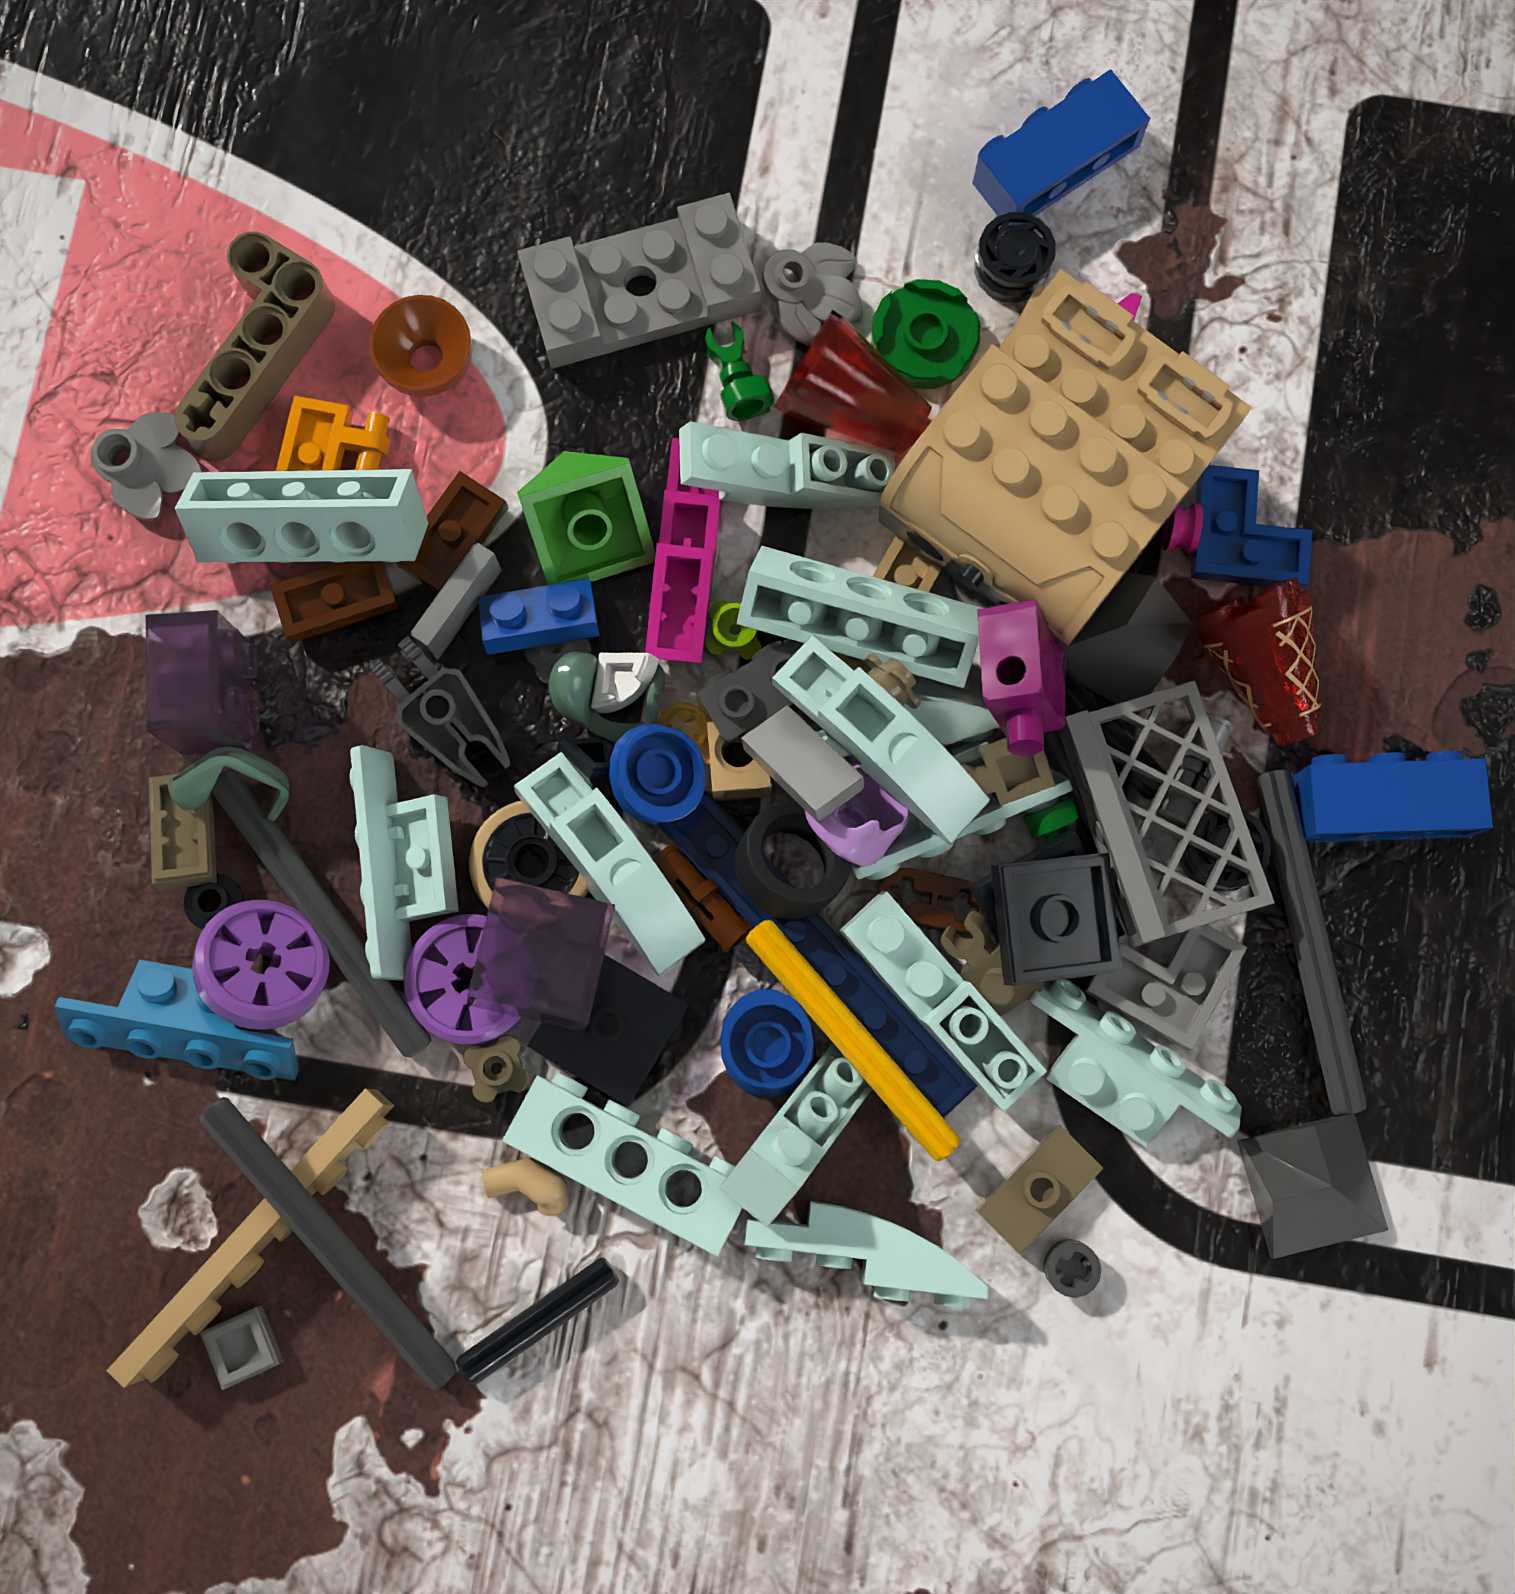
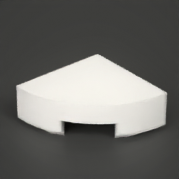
[591,653,659,713]

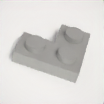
[1084,925,1247,1051]

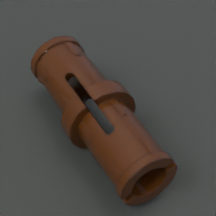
[652,843,753,953]

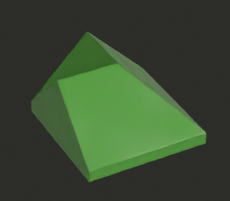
[517,451,656,585]

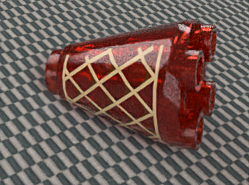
[1196,577,1322,745]

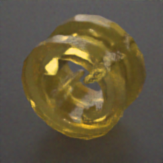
[657,702,708,751]

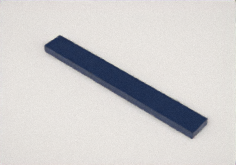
[656,790,977,1118]

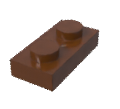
[395,471,509,594]
[270,561,399,643]

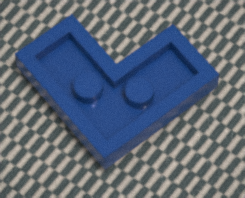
[1190,465,1312,591]

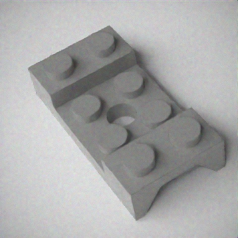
[517,193,761,369]

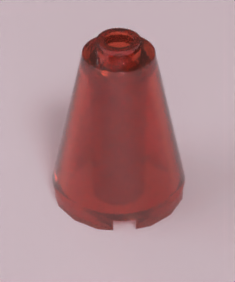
[774,310,932,455]

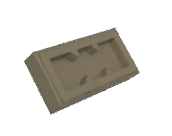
[149,774,217,891]
[975,1125,1103,1255]

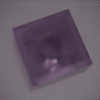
[145,610,260,756]
[467,877,615,1031]

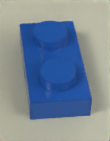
[478,578,599,655]

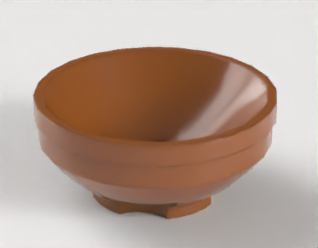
[369,295,472,397]

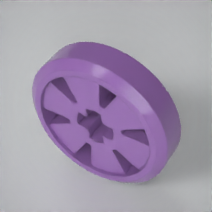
[192,900,330,1030]
[404,914,537,1045]

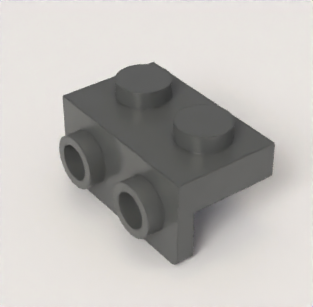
[696,639,803,743]

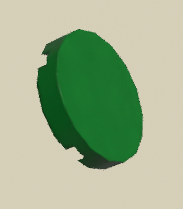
[871,279,981,389]

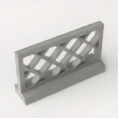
[1056,680,1275,948]

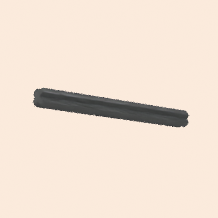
[211,769,431,1058]
[1256,770,1367,1115]
[199,1097,456,1390]

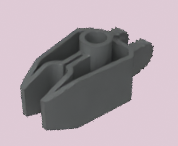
[370,636,510,787]

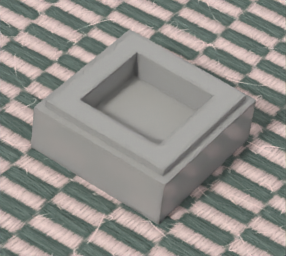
[200,1305,284,1390]

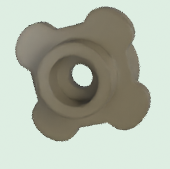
[865,654,921,709]
[463,1035,530,1102]

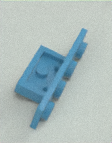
[54,960,299,1081]

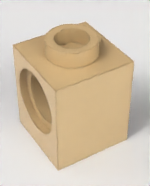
[707,722,771,802]

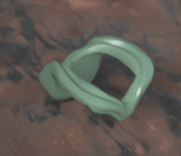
[549,652,666,744]
[168,747,290,821]

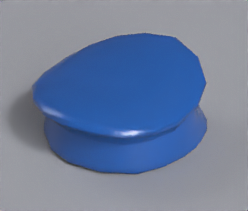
[609,724,707,824]
[720,989,816,1097]

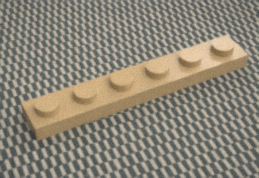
[107,1088,395,1388]

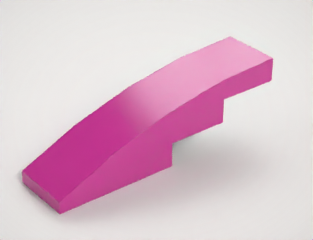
[645,438,723,664]

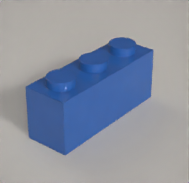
[972,69,1151,225]
[1293,750,1493,843]

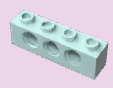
[175,469,428,563]
[736,546,983,688]
[502,1071,743,1257]

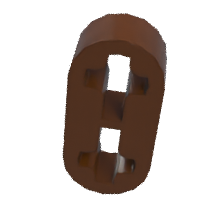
[878,868,984,935]

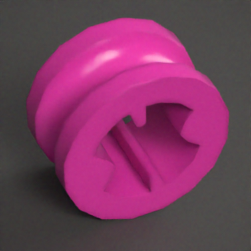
[1162,502,1203,554]

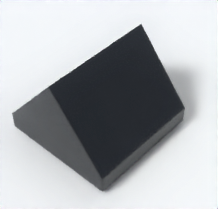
[557,738,614,801]

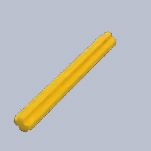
[746,920,960,1162]

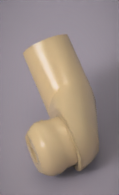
[482,1158,569,1216]

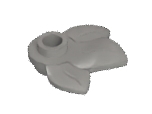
[762,243,863,346]
[91,412,203,521]

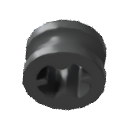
[1043,1239,1101,1298]

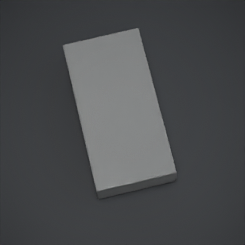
[411,543,502,660]
[741,705,864,822]

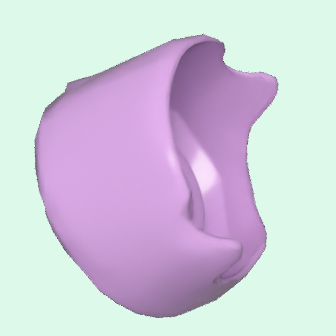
[805,764,909,867]

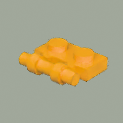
[276,396,391,471]

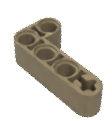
[174,232,335,461]

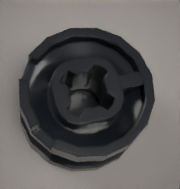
[974,212,1056,303]
[1180,809,1271,894]

